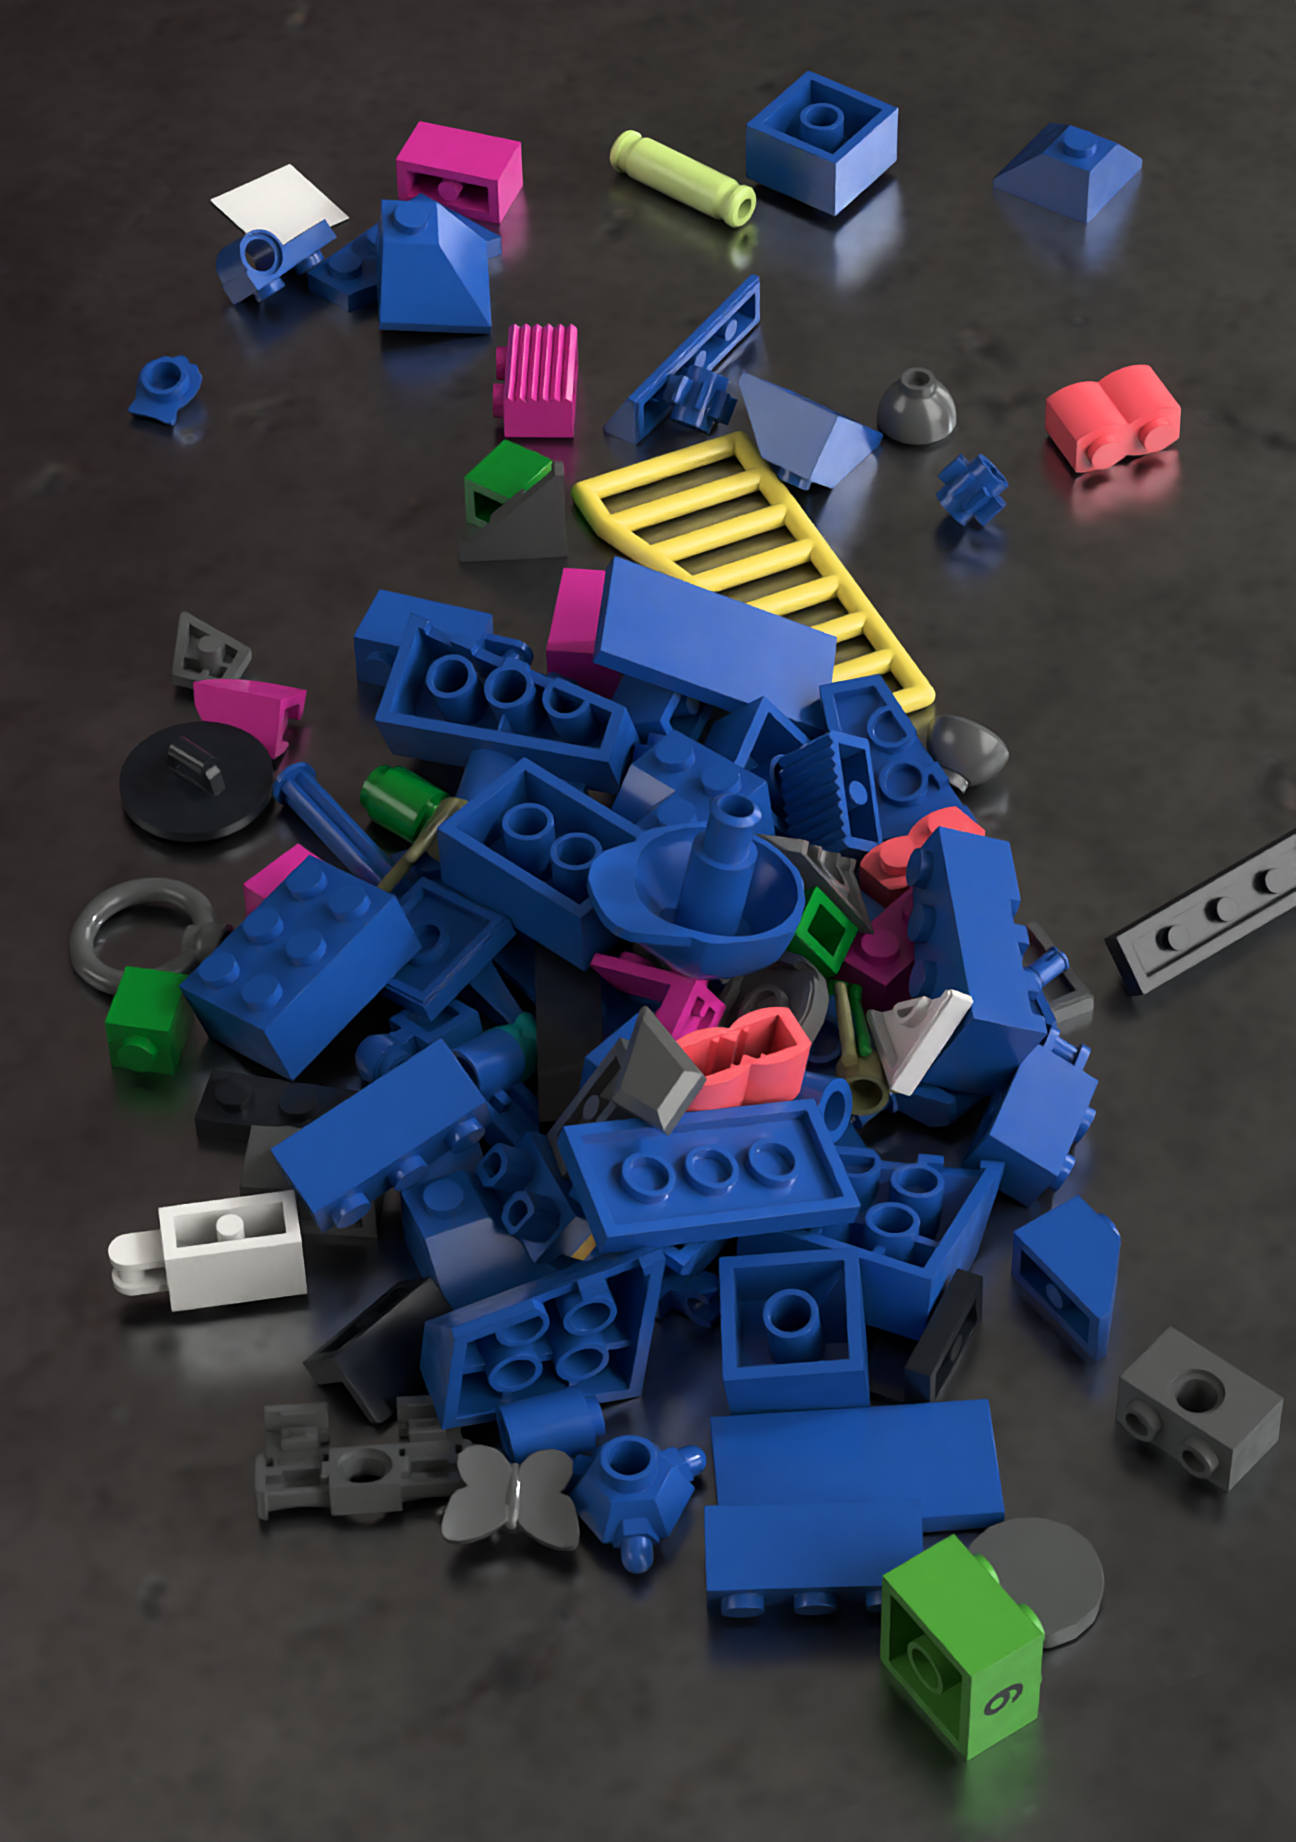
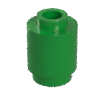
[360,765,451,845]

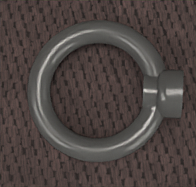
[68,877,234,995]

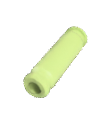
[610,130,756,228]

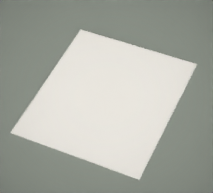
[210,164,349,245]

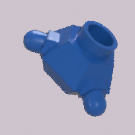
[564,1435,707,1574]

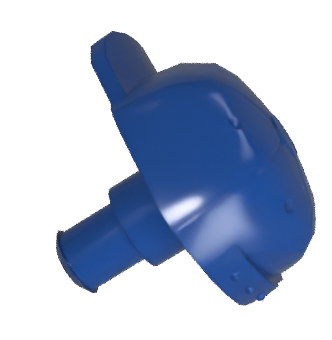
[586,793,805,980]

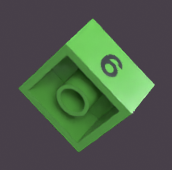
[880,1534,1045,1761]

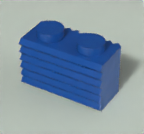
[777,730,883,872]

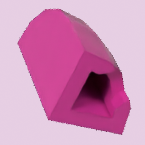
[193,679,307,759]

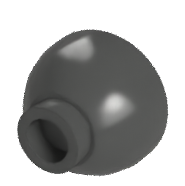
[877,367,957,445]
[926,715,1010,797]

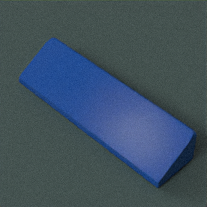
[603,274,760,445]

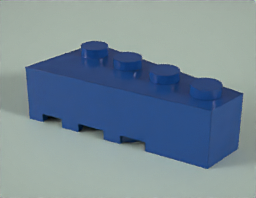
[374,613,641,795]
[906,826,1048,1097]

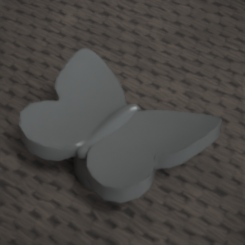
[441,1444,579,1551]

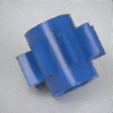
[661,365,738,434]
[936,454,1009,526]

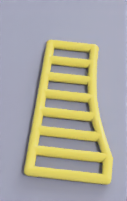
[570,431,935,733]

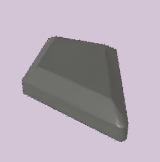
[171,612,252,689]
[611,1006,707,1136]

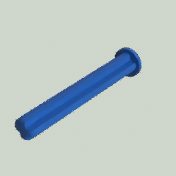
[272,762,414,901]

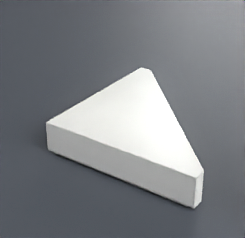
[866,989,973,1096]

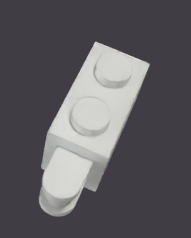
[108,1190,307,1312]

